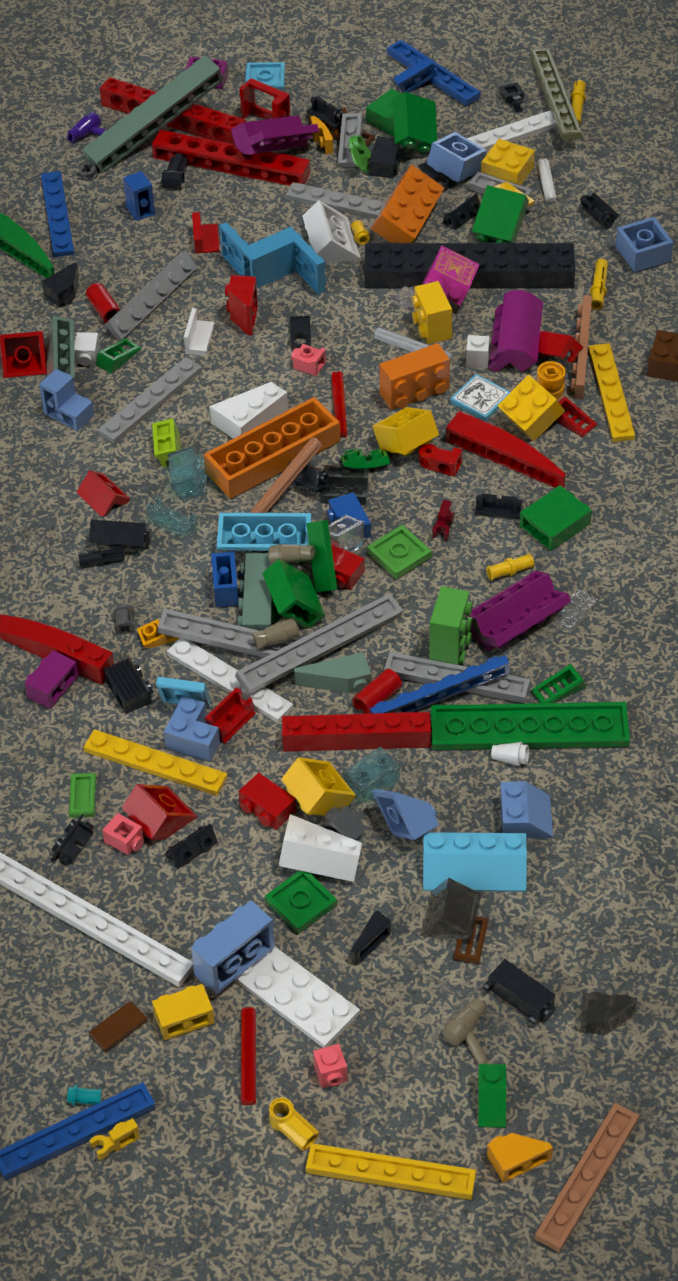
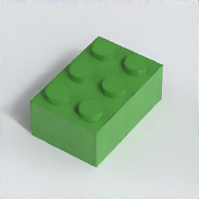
[429,586,473,665]

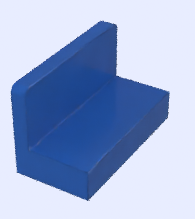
[394,58,437,93]

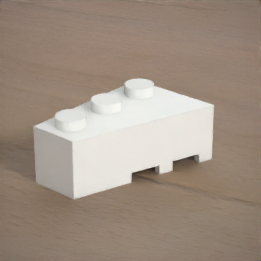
[209,382,288,439]
[279,814,362,882]

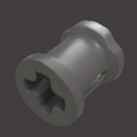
[113,604,135,634]

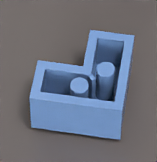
[39,369,94,431]
[163,696,220,762]

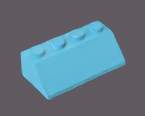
[217,513,312,551]
[423,832,527,892]

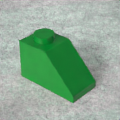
[478,1064,506,1128]

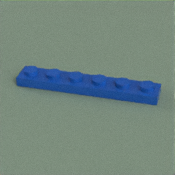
[387,40,481,106]
[41,171,74,257]
[370,655,510,713]
[0,1082,156,1181]

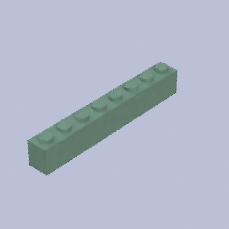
[83,55,224,173]

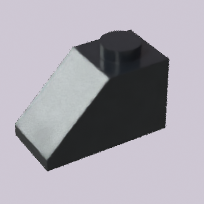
[42,262,79,308]

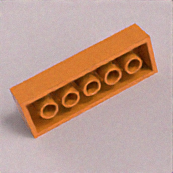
[204,397,340,499]

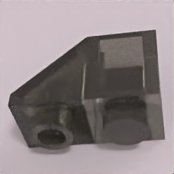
[580,992,637,1035]

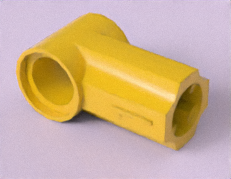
[269,1097,319,1151]

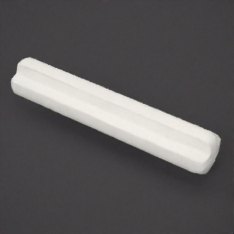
[538,158,556,203]

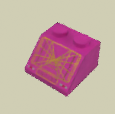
[422,245,479,306]

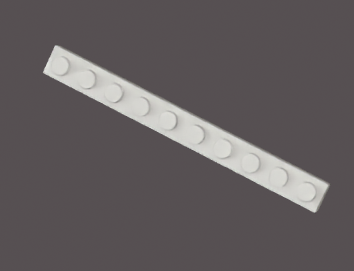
[0,853,194,988]

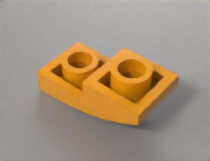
[311,116,333,154]
[137,619,180,648]

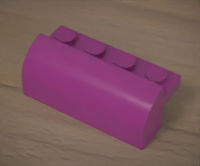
[231,115,319,154]
[489,290,543,372]
[469,570,571,651]

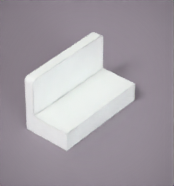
[184,308,215,356]

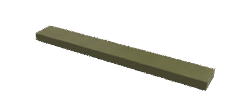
[530,49,582,140]

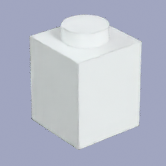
[74,332,100,366]
[466,335,489,368]

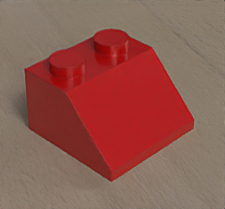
[225,275,258,336]
[0,331,47,378]
[122,784,198,840]

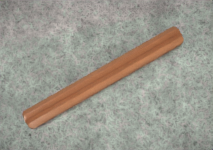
[249,437,322,513]

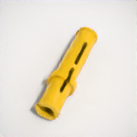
[570,80,586,126]
[590,259,609,310]

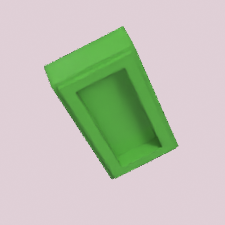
[69,773,96,818]

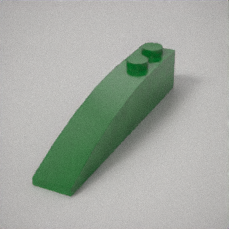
[0,212,55,278]

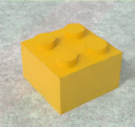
[481,139,535,186]
[411,281,452,344]
[497,374,565,441]
[372,407,439,455]
[281,757,356,816]

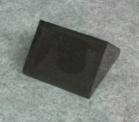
[421,878,481,939]

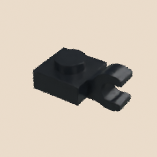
[499,82,524,113]

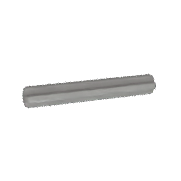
[374,327,453,363]

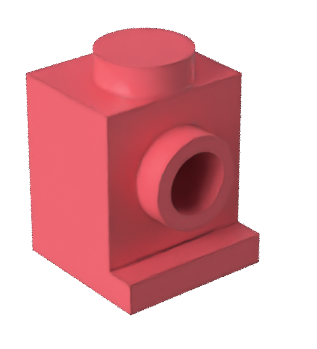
[291,344,326,376]
[102,813,144,855]

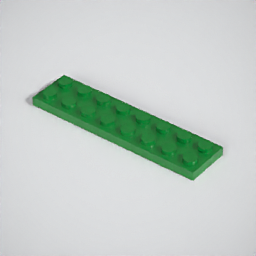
[431,702,630,750]

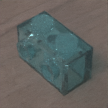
[168,446,207,500]
[342,746,400,804]

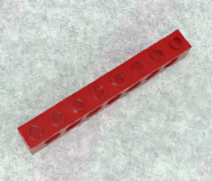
[99,77,246,145]
[152,130,311,186]

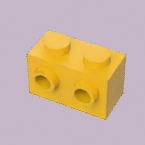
[152,984,215,1041]

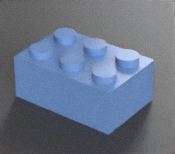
[191,900,275,995]

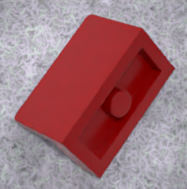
[192,212,220,254]
[77,470,130,517]

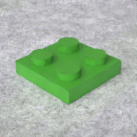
[367,525,432,579]

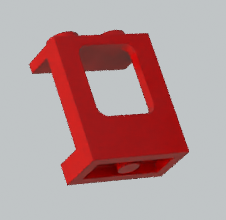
[239,78,291,119]

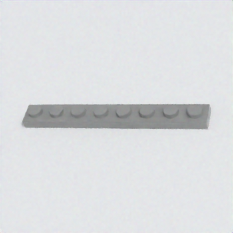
[235,593,403,695]

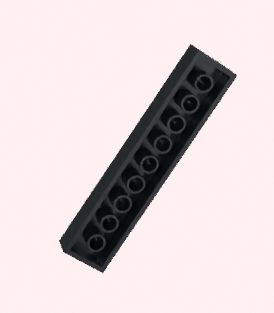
[364,243,575,289]

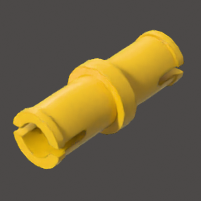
[486,553,534,581]

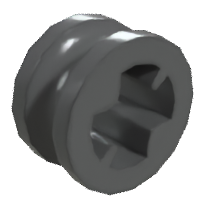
[79,161,98,181]

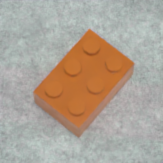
[379,343,450,410]

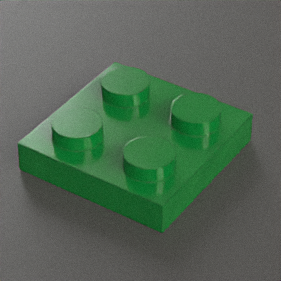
[265,870,337,934]

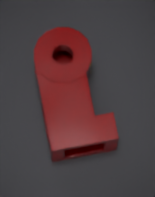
[419,444,463,477]

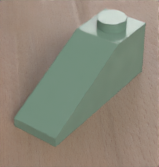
[294,652,372,693]

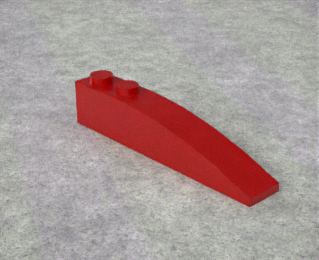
[446,411,566,488]
[0,614,114,685]

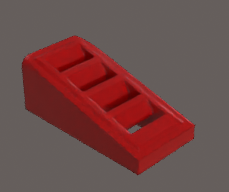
[555,396,597,437]

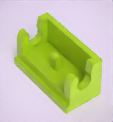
[152,418,183,467]

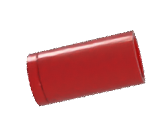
[86,283,121,324]
[352,668,403,714]

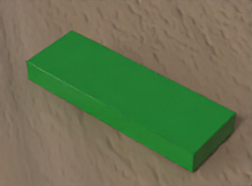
[306,520,337,592]

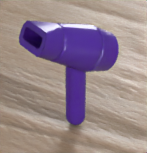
[67,112,106,143]

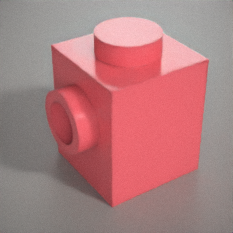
[313,1044,348,1089]

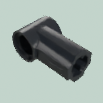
[161,153,188,190]

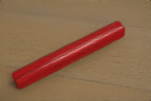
[331,371,347,438]
[241,1007,256,1106]

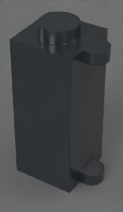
[89,519,152,548]
[483,959,556,1025]

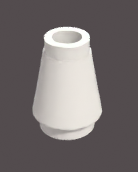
[491,742,529,767]

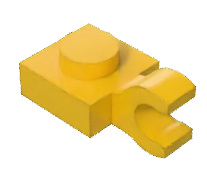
[90,1118,140,1159]

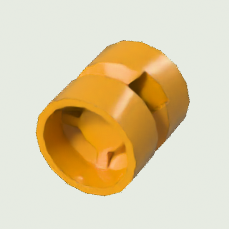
[537,361,566,400]

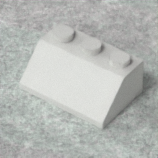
[303,200,360,264]

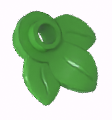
[348,135,371,173]

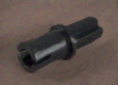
[78,548,125,568]

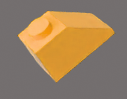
[487,1133,553,1183]

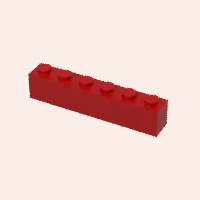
[282,712,431,752]

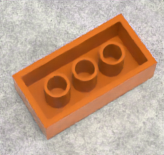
[370,164,444,243]

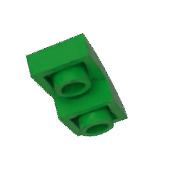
[340,448,390,468]

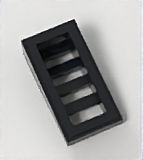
[351,910,391,966]

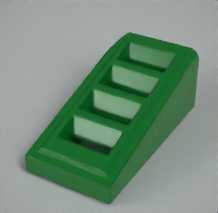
[96,338,142,374]
[531,664,586,703]

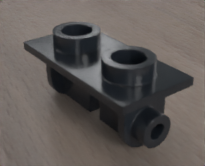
[306,96,344,128]
[580,192,619,230]
[443,193,481,230]
[288,461,331,492]
[475,492,523,519]
[51,814,94,866]
[165,824,218,869]

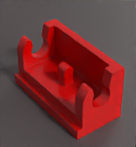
[538,331,583,363]
[205,687,256,744]

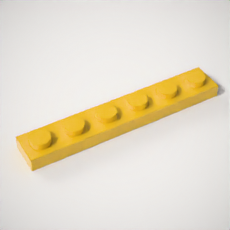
[588,343,635,442]
[83,729,228,796]
[306,1143,476,1200]

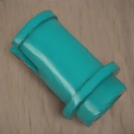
[67,1084,102,1106]

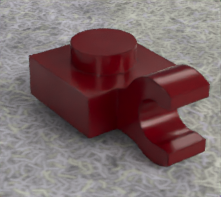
[432,499,455,541]

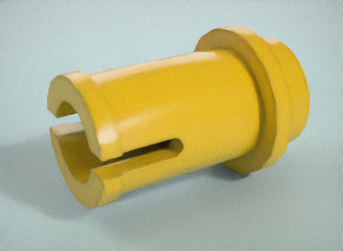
[350,220,370,245]

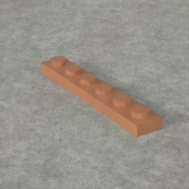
[571,295,592,399]
[535,1103,639,1253]

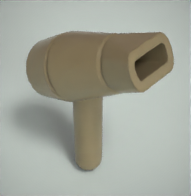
[268,544,315,565]
[252,616,299,651]
[442,998,488,1065]

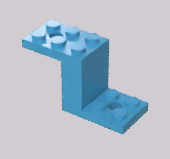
[219,222,326,295]

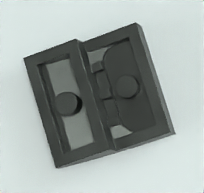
[321,465,369,505]

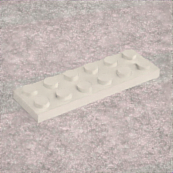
[234,947,360,1048]

